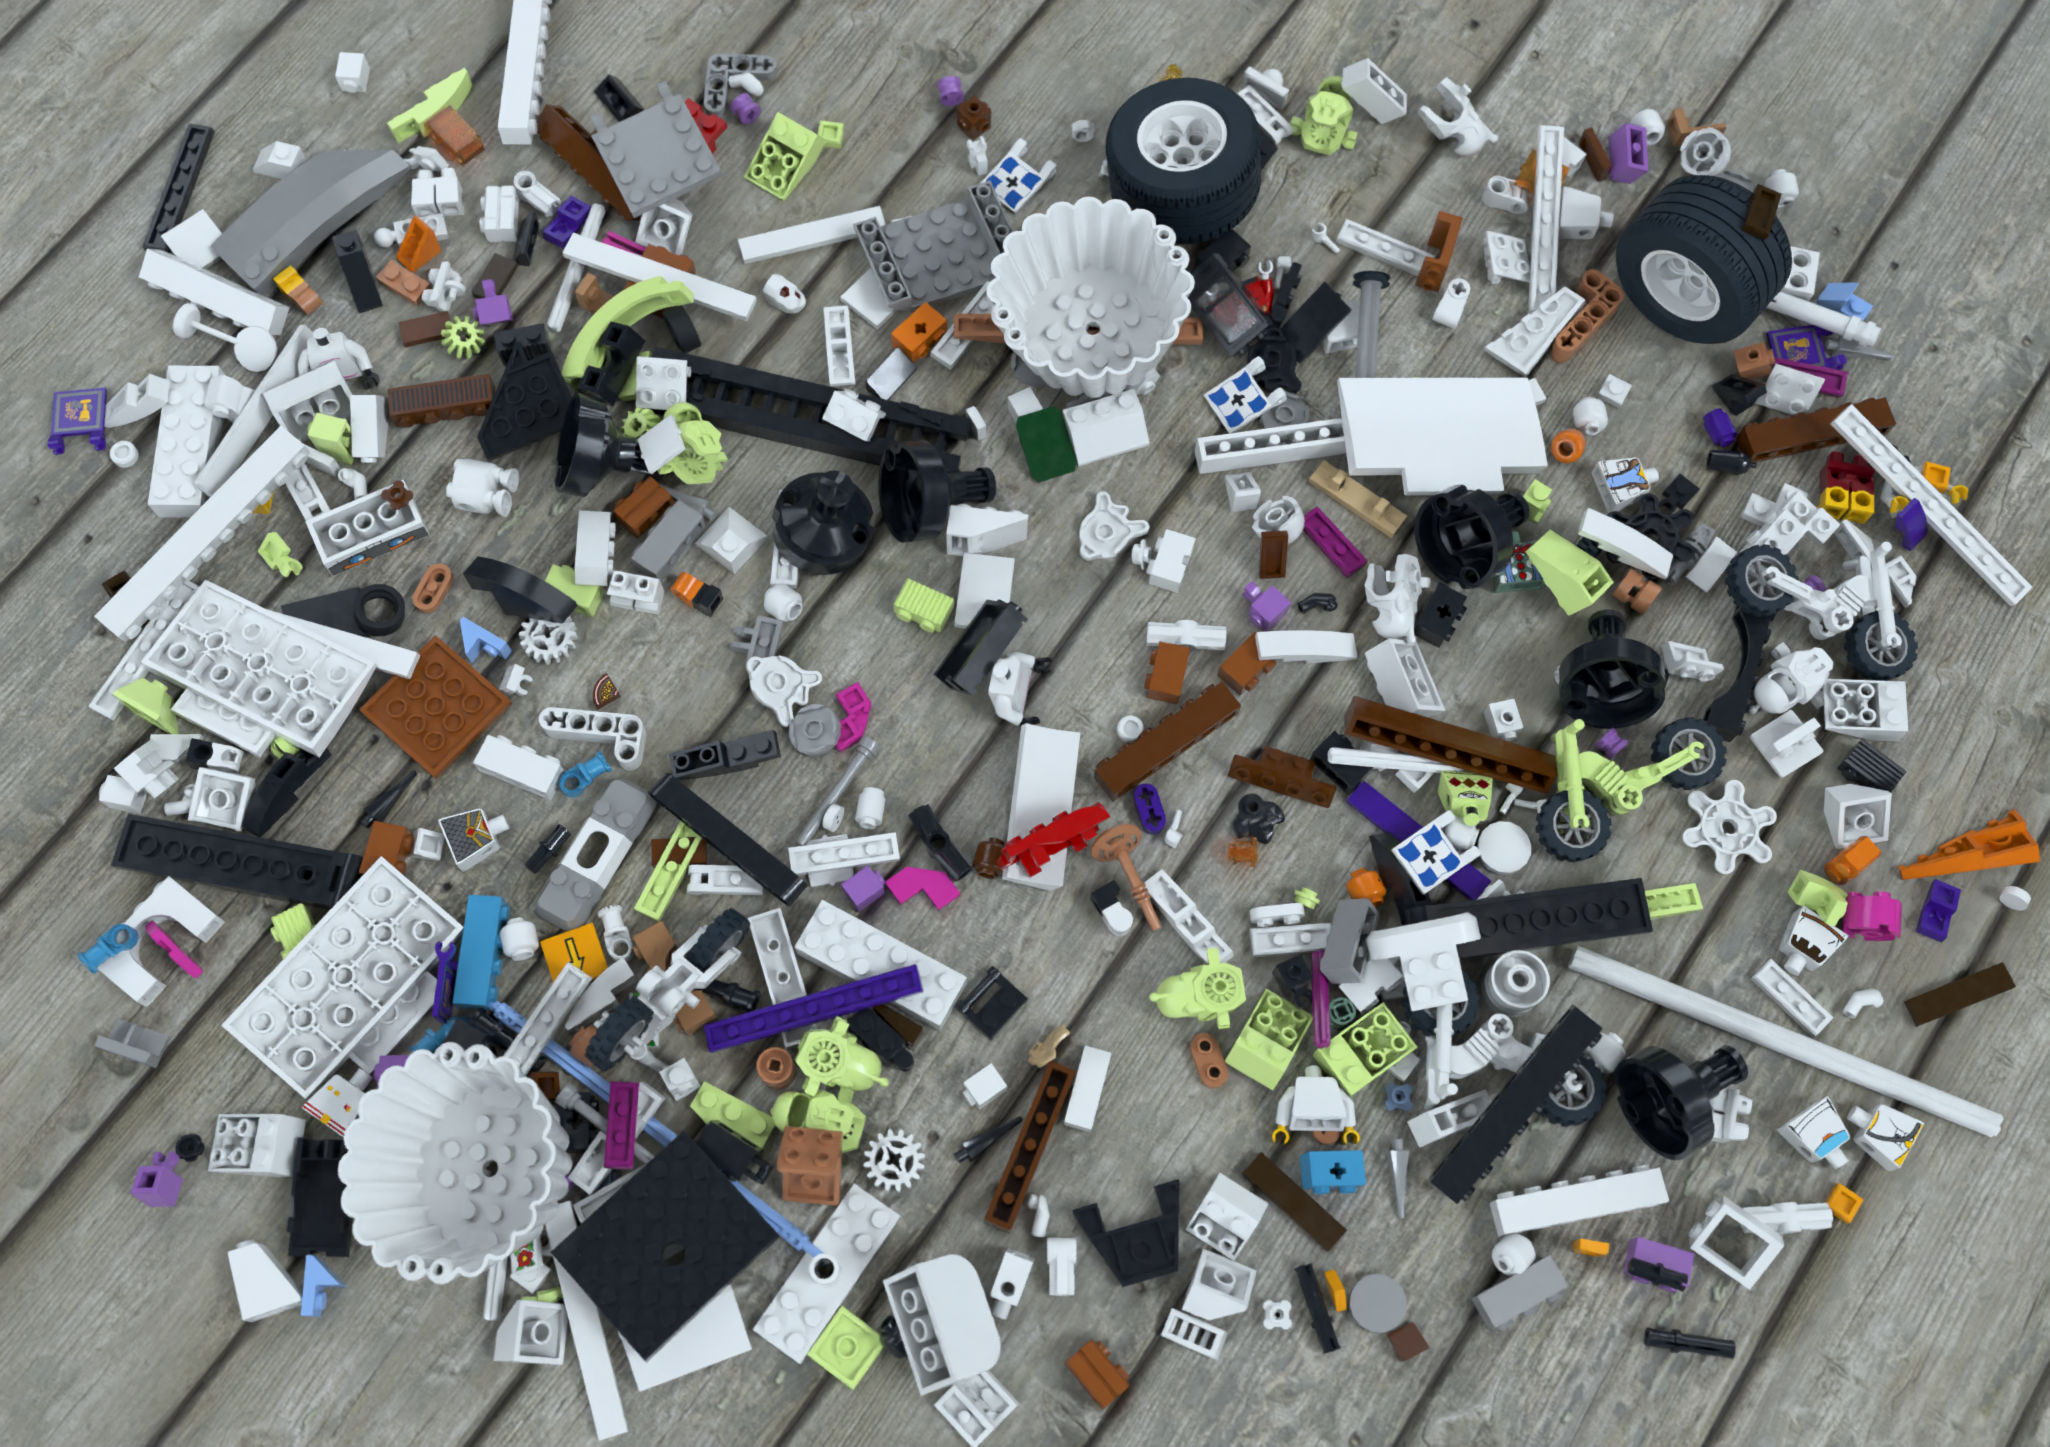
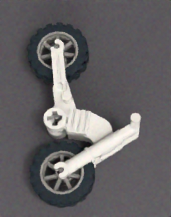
[1725,542,1918,681]
[585,908,750,1072]
[1402,971,1606,1127]

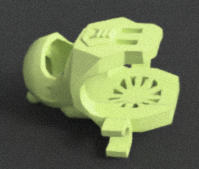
[1290,76,1358,155]
[658,402,728,484]
[1149,948,1246,1029]
[795,1016,889,1096]
[770,1087,866,1153]

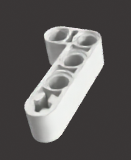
[539,707,646,771]

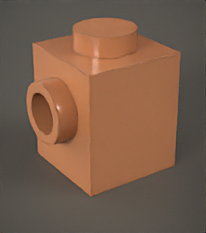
[1734,342,1776,380]

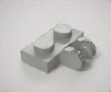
[729,615,784,664]

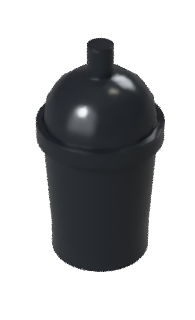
[1706,449,1757,476]

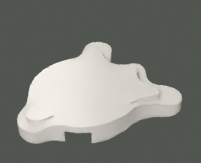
[1079,491,1149,561]
[745,656,822,727]

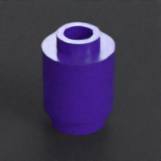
[1703,408,1738,447]

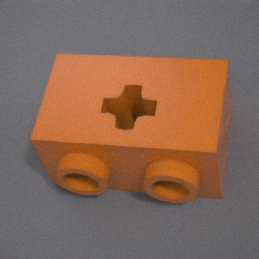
[891,302,947,363]

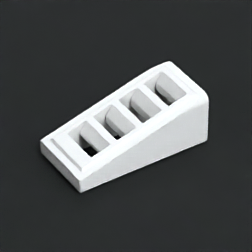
[1161,1308,1228,1361]

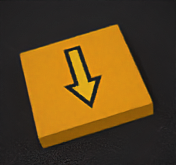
[540,922,608,983]

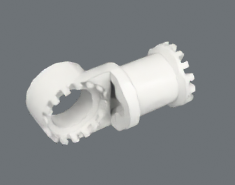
[598,905,634,962]

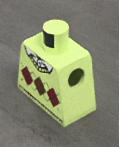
[1437,770,1493,826]

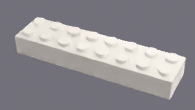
[748,908,817,1051]

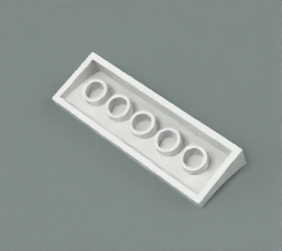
[1002,723,1080,891]

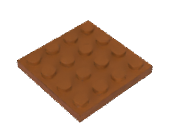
[359,635,512,779]

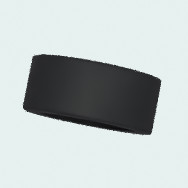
[662,305,701,353]
[354,584,405,636]

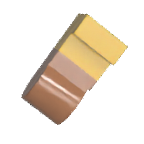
[273,265,323,316]

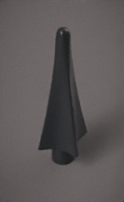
[360,771,417,829]
[954,1116,1023,1163]

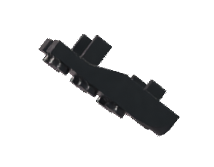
[287,1138,353,1257]

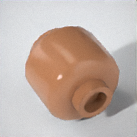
[569,1025,598,1068]

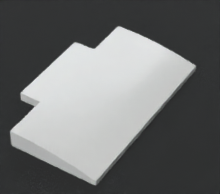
[1337,378,1548,495]
[141,580,377,758]
[221,856,464,1100]

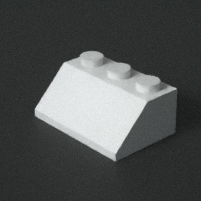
[263,361,353,443]
[1062,389,1149,467]
[1365,638,1445,717]

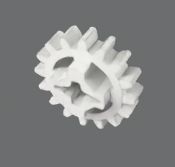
[519,616,578,664]
[864,1129,925,1193]

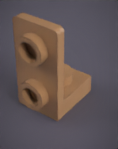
[1666,108,1726,147]
[574,273,614,314]

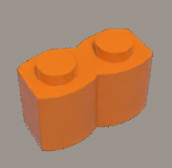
[1824,836,1881,885]

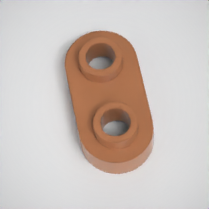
[412,563,454,613]
[1190,1033,1228,1089]

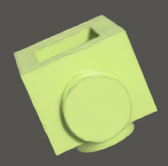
[1523,479,1552,524]

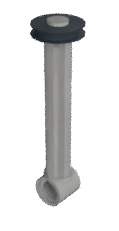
[1353,270,1390,378]

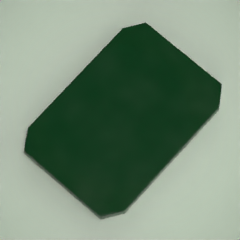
[1015,406,1077,483]

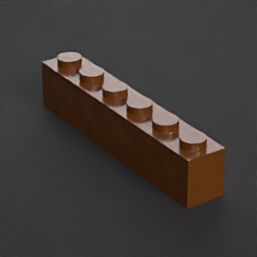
[536,104,642,221]
[1736,397,1896,463]
[1094,682,1241,802]
[984,1061,1076,1234]

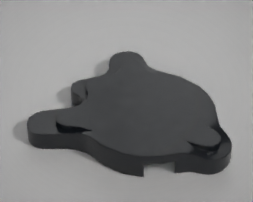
[1247,327,1302,393]

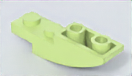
[387,68,472,144]

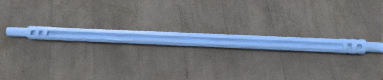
[490,1000,827,1267]

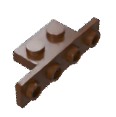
[1228,746,1336,808]

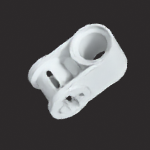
[1482,176,1532,214]
[1432,278,1470,329]

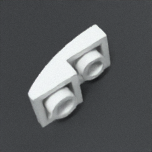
[1685,536,1737,592]

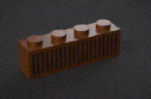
[387,374,495,428]

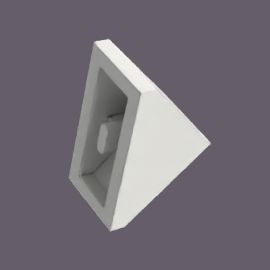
[1225,472,1261,512]

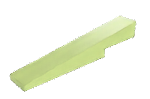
[1645,883,1703,920]

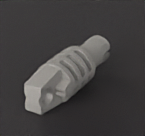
[1662,523,1715,585]

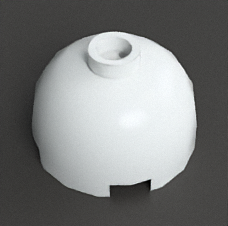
[1680,127,1731,176]
[1252,496,1305,544]

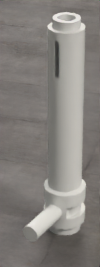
[1766,291,1882,347]

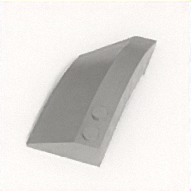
[210,149,411,296]

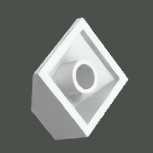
[635,199,692,255]
[695,507,768,575]
[1824,784,1892,849]
[1182,1249,1257,1320]
[494,1300,568,1365]

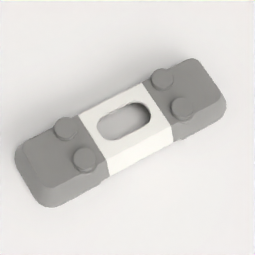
[535,778,656,932]

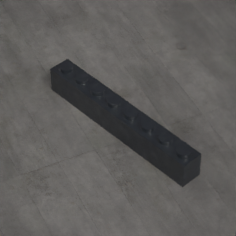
[1429,1004,1603,1204]

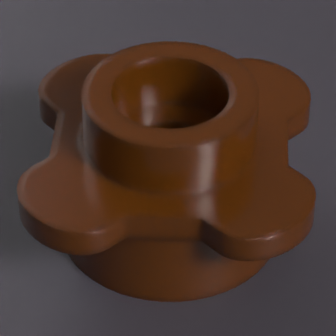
[381,480,413,510]

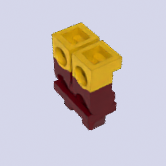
[1817,451,1875,524]

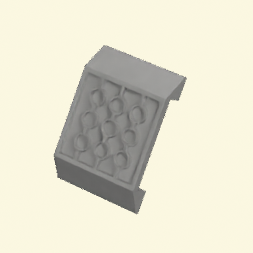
[853,181,1014,313]

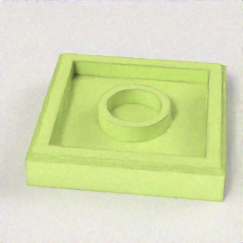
[807,1306,884,1390]

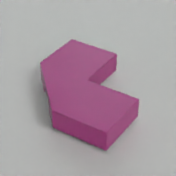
[835,682,872,753]
[885,867,961,911]
[145,920,204,978]

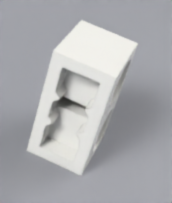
[1781,246,1820,301]

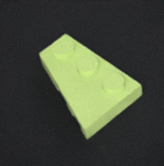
[690,1081,776,1149]

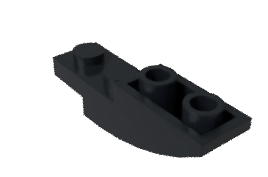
[669,730,781,780]
[241,748,332,838]
[1369,832,1432,926]

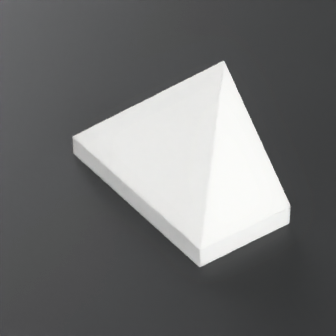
[1833,519,1874,566]

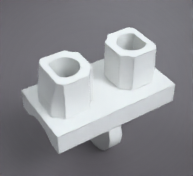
[422,262,466,312]

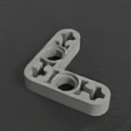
[704,53,777,118]

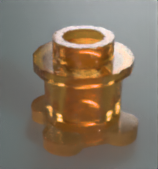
[1228,837,1258,867]

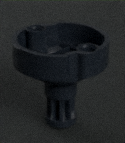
[555,393,664,497]
[878,440,996,543]
[772,470,874,575]
[1414,484,1529,589]
[1559,609,1666,729]
[1614,1045,1748,1160]

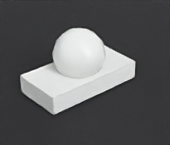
[1242,66,1289,110]

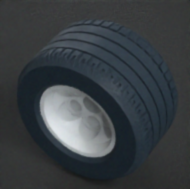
[1105,78,1261,245]
[1616,175,1792,344]

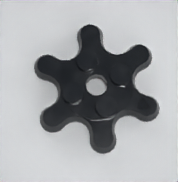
[1606,493,1696,580]

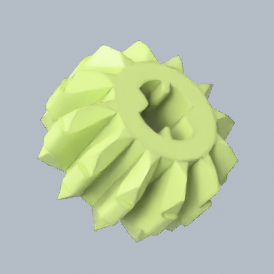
[441,316,485,359]
[619,407,662,442]

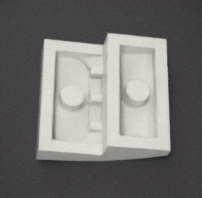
[934,1370,1020,1447]

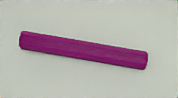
[1311,950,1331,1049]

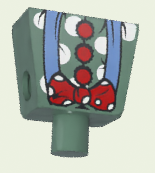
[1493,531,1545,593]

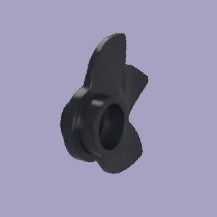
[1233,793,1285,844]

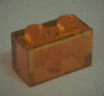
[427,105,485,166]

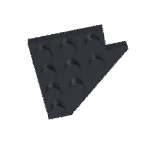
[477,341,572,462]

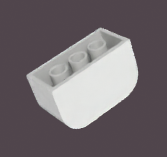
[883,1255,1001,1396]

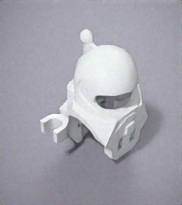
[1417,77,1498,156]
[1364,554,1431,644]
[1748,642,1833,714]

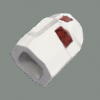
[763,274,806,314]

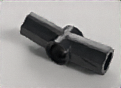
[908,804,974,882]

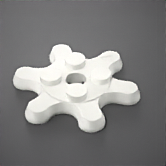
[1682,780,1777,875]

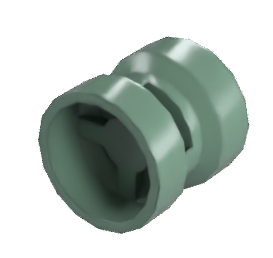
[1329,997,1356,1030]

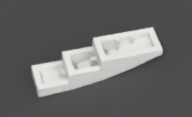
[824,305,855,387]
[1578,508,1673,579]
[1255,630,1358,664]
[1144,869,1234,965]
[568,1081,665,1195]

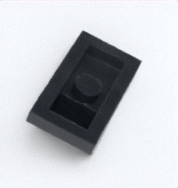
[1712,374,1767,416]

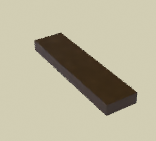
[1904,962,2016,1027]
[1242,1152,1347,1252]

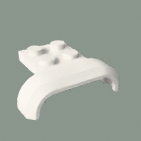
[1366,912,1481,1011]

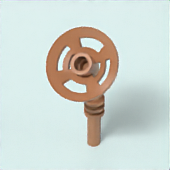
[1091,824,1161,931]

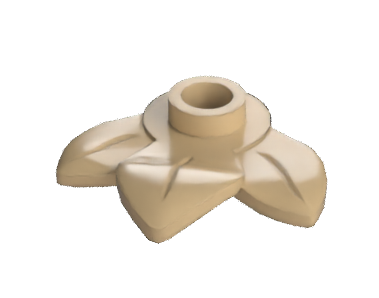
[1028,1024,1070,1068]

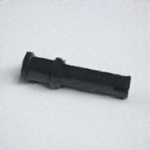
[695,979,761,1013]
[471,1008,547,1072]

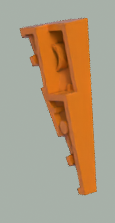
[1898,809,2040,880]

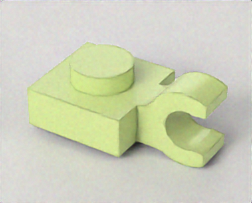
[258,532,303,577]

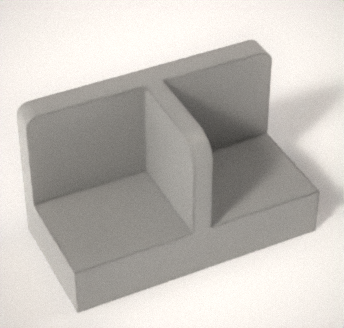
[94,1019,170,1068]

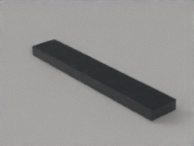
[142,123,215,253]

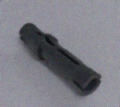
[1294,1263,1341,1354]
[1644,1327,1736,1359]

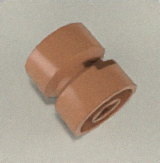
[1612,568,1662,616]
[757,1047,796,1090]

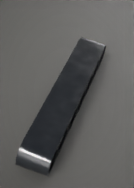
[648,772,808,907]

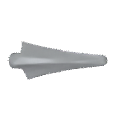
[1825,335,1892,360]
[660,484,716,521]
[1386,1139,1409,1219]

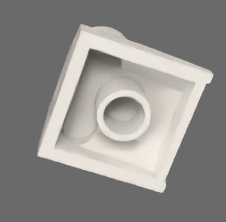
[188,767,257,832]

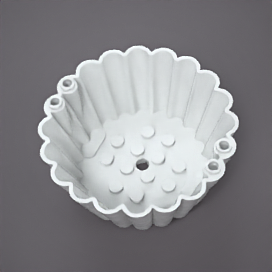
[987,197,1195,398]
[338,1042,572,1284]

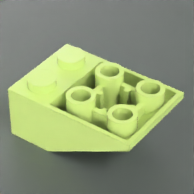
[744,112,827,201]
[1525,530,1614,616]
[1225,989,1313,1090]
[1312,1002,1418,1097]

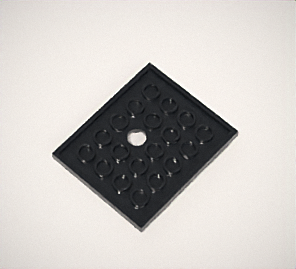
[550,1130,780,1363]

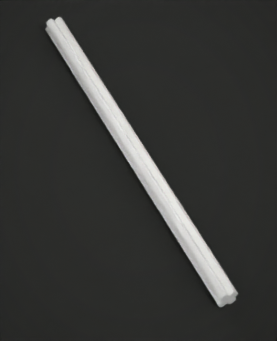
[1568,945,2003,1138]

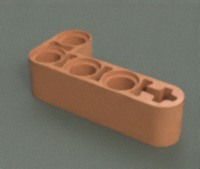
[1550,269,1624,363]

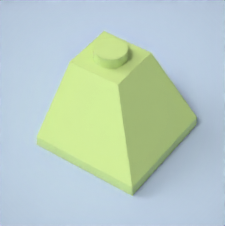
[113,677,179,734]

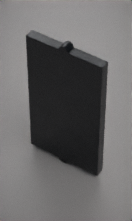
[1280,281,1352,364]

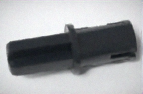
[525,824,571,874]
[1627,1257,1688,1292]

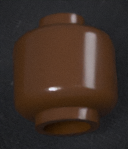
[972,837,1006,880]

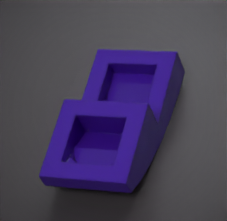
[543,196,592,249]
[1895,498,1928,552]
[1916,879,1961,942]

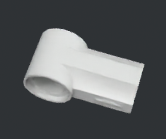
[514,171,561,217]
[1047,1237,1076,1296]

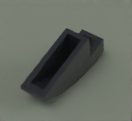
[463,556,578,623]

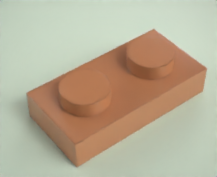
[375,260,432,306]

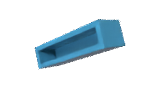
[453,895,510,1011]

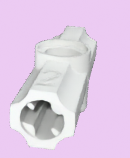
[1146,620,1226,652]
[1740,1202,1833,1234]

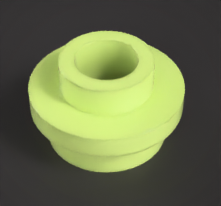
[1294,887,1320,910]

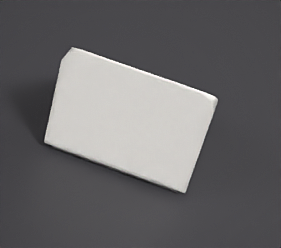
[408,828,445,861]

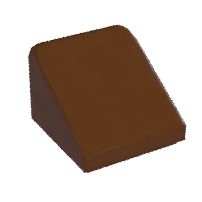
[526,1072,560,1102]
[1387,1322,1429,1362]

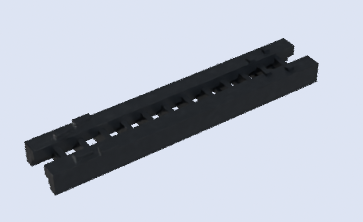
[642,346,971,470]

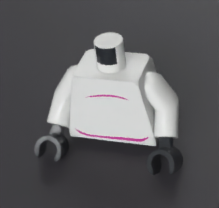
[298,328,380,390]
[989,652,1052,729]

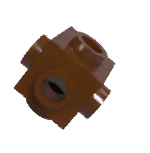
[957,96,991,141]

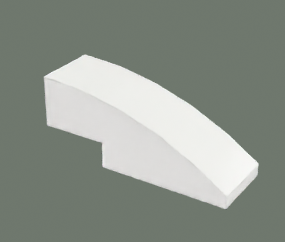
[104,374,169,428]
[565,957,638,1036]
[1063,1046,1111,1133]

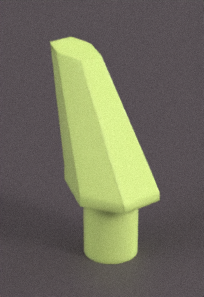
[521,1286,563,1303]

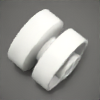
[1481,950,1550,1017]

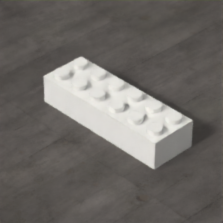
[148,365,226,518]
[795,900,967,1032]

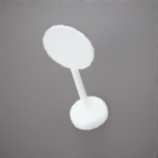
[173,303,277,372]

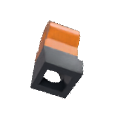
[670,572,723,618]

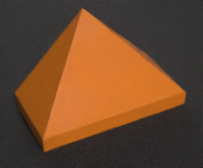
[396,216,442,272]

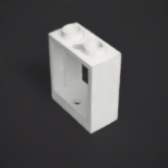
[1688,1195,1784,1290]

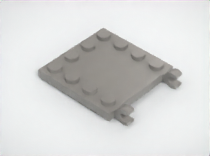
[590,81,723,218]

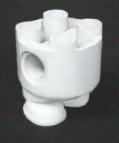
[446,458,519,517]

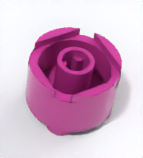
[1842,891,1902,941]

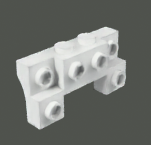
[1728,491,1840,587]

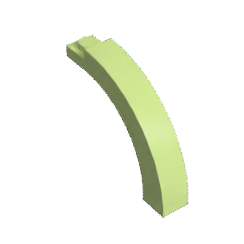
[562,276,694,390]

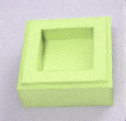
[818,121,844,148]

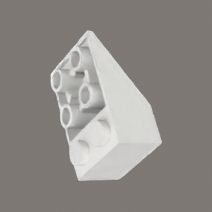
[946,504,1028,556]
[1823,679,1908,742]
[208,1114,306,1177]

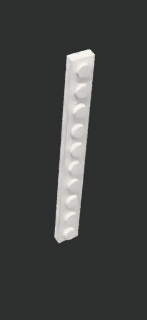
[1830,404,2032,606]

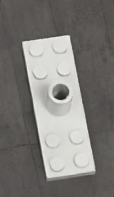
[753,1184,901,1364]

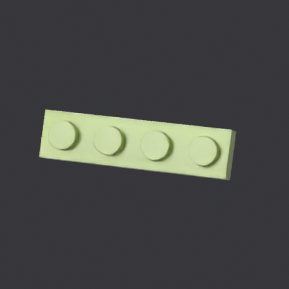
[634,821,702,922]

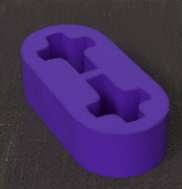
[1133,784,1166,835]

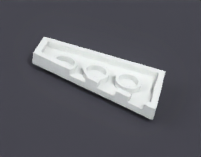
[1484,287,1585,377]

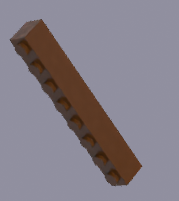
[1344,695,1558,794]

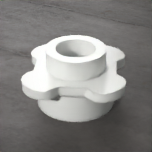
[1132,539,1152,570]
[1263,1300,1292,1330]

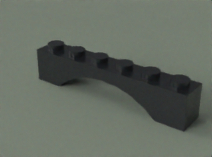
[1703,606,1777,742]

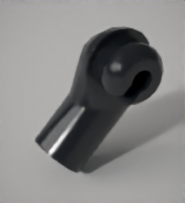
[1297,592,1338,614]

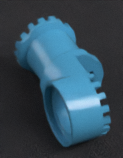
[559,751,612,798]
[77,924,138,973]
[409,1016,458,1054]

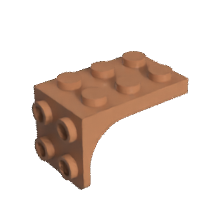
[777,1126,843,1206]

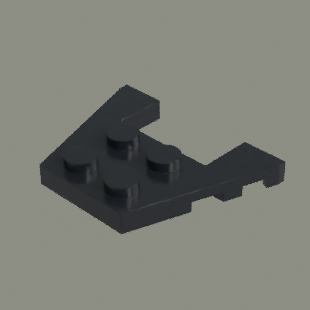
[1072,1179,1180,1288]

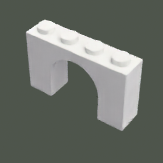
[98,876,225,1007]

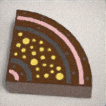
[593,673,621,710]

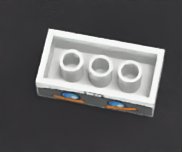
[305,480,430,576]

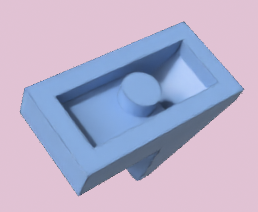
[1815,283,1873,321]
[460,617,512,663]
[301,1255,346,1317]

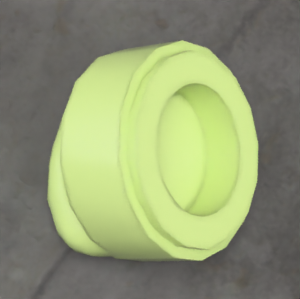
[270,736,301,759]

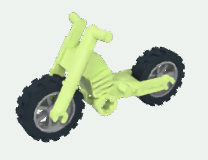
[1536,717,1727,863]

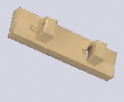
[1308,460,1407,538]

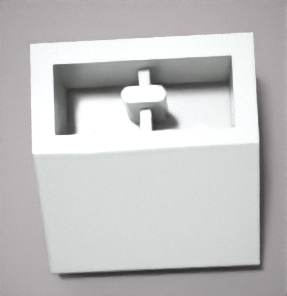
[1185,1173,1268,1261]

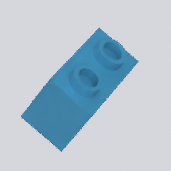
[1300,1150,1366,1195]

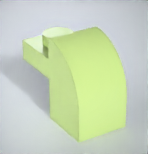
[1788,870,1848,926]

